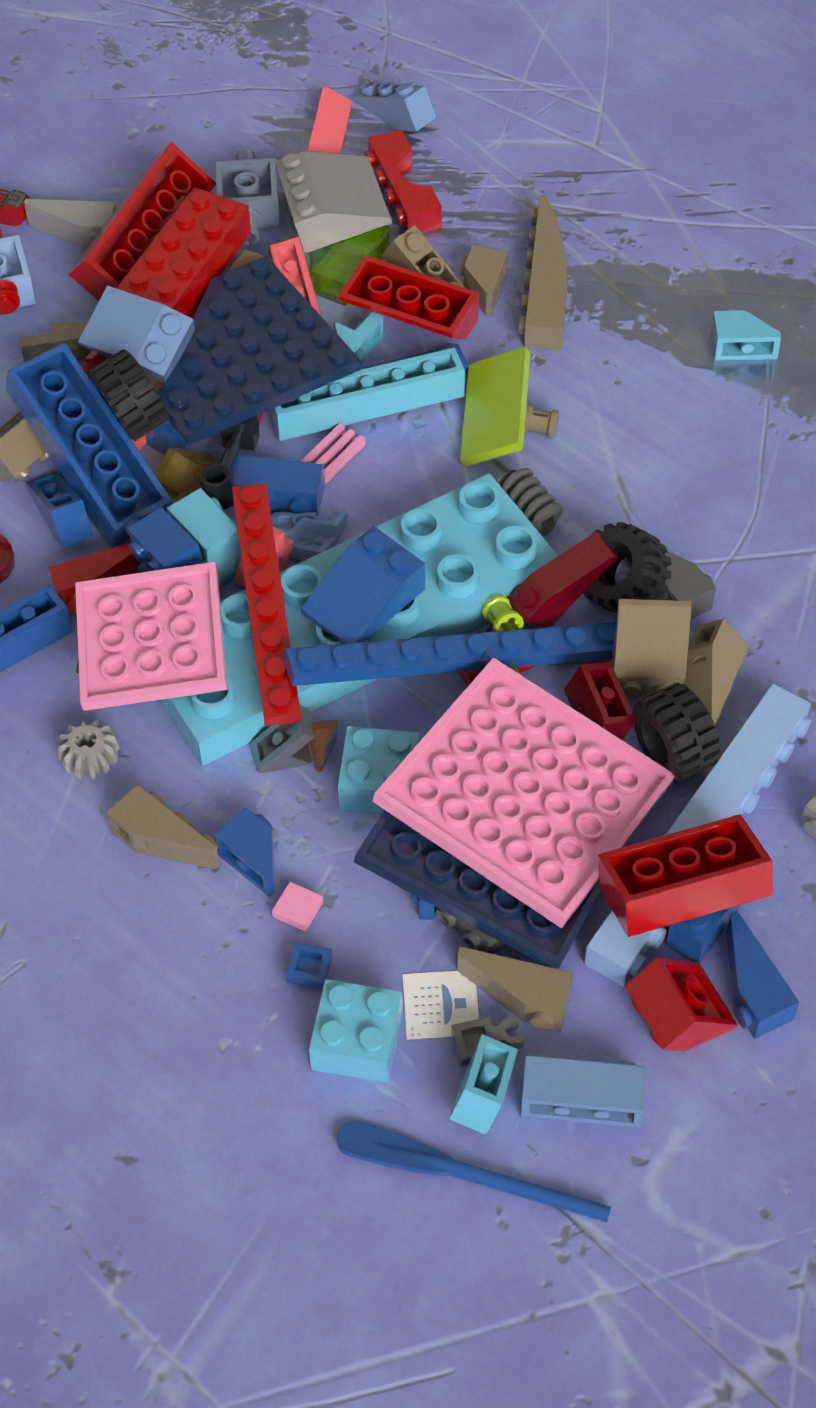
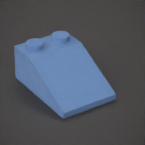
[78,285,195,385]

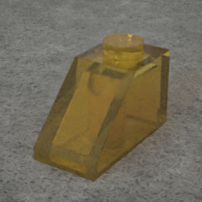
[156,447,220,502]

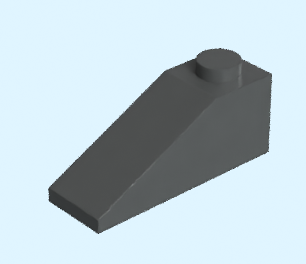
[623,552,716,620]

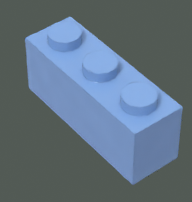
[521,1053,646,1127]

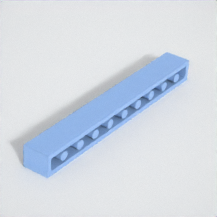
[584,684,812,987]

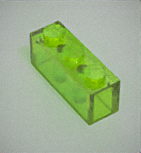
[311,225,390,306]

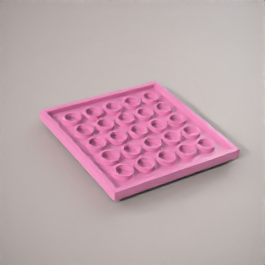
[372,658,675,928]

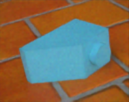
[711,310,781,361]
[449,1034,518,1135]

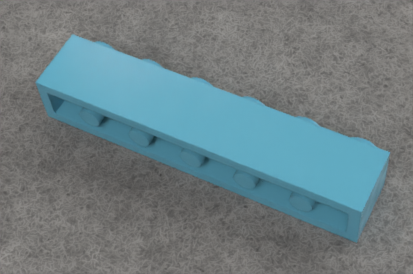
[270,348,465,441]

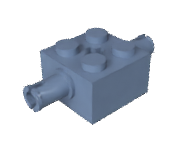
[215,148,280,245]

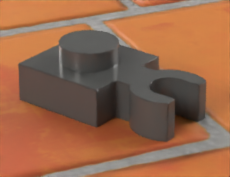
[451,1016,524,1067]

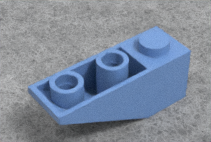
[351,81,437,132]

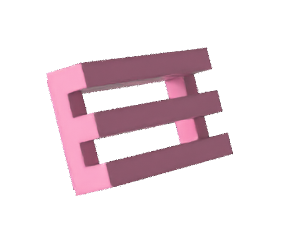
[300,423,366,485]

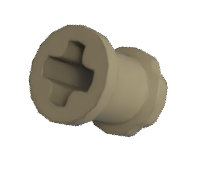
[525,404,559,439]

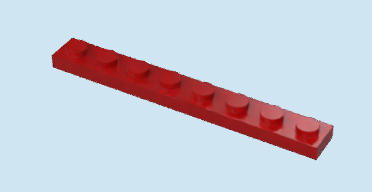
[232,483,301,726]

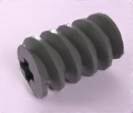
[496,468,563,537]

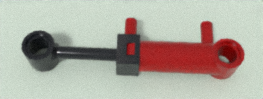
[199,413,264,510]

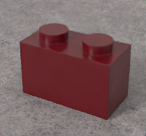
[564,662,635,741]

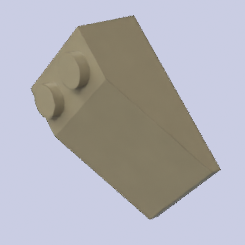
[611,599,692,699]

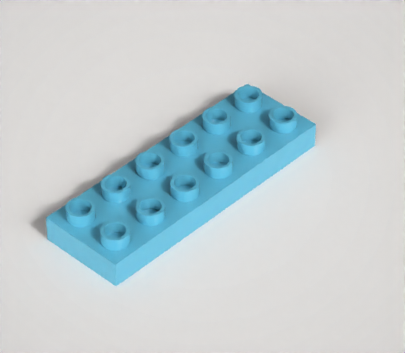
[159,473,558,766]

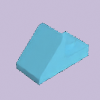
[334,312,383,363]

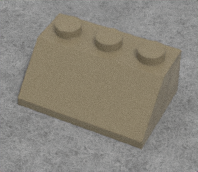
[0,412,50,482]

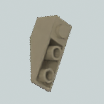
[382,225,466,288]
[686,618,749,724]
[106,785,220,869]

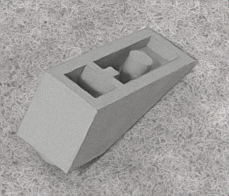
[24,199,116,249]

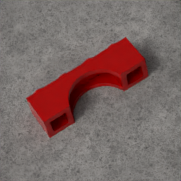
[365,129,442,233]

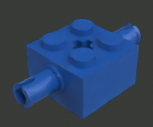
[122,507,204,573]

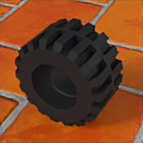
[89,349,169,441]
[583,522,672,613]
[633,682,720,783]

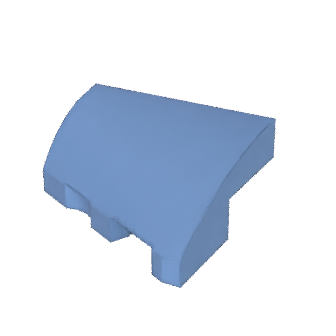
[271,512,348,561]

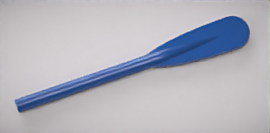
[337,1121,611,1222]

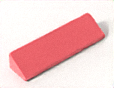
[307,87,352,154]
[269,236,322,317]

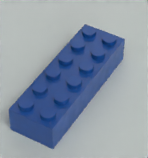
[5,343,172,548]

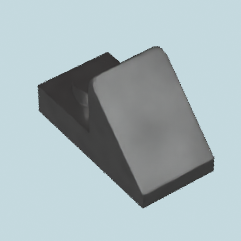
[251,705,315,773]

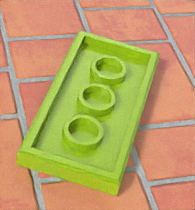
[460,346,531,467]

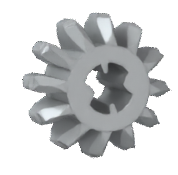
[57,719,119,781]

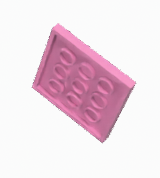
[75,562,227,711]

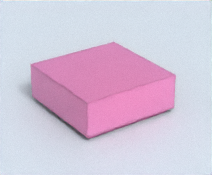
[272,882,323,932]

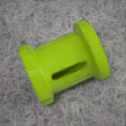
[481,595,524,632]

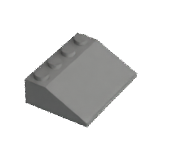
[276,151,392,253]

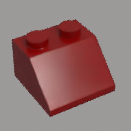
[625,958,738,1051]

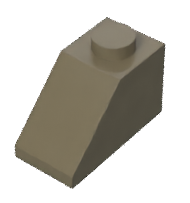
[460,245,508,316]

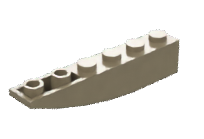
[519,195,568,350]

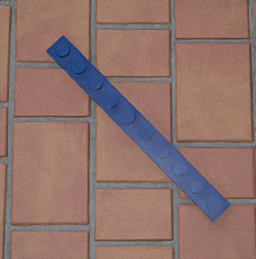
[283,622,616,686]

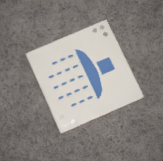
[402,971,479,1040]

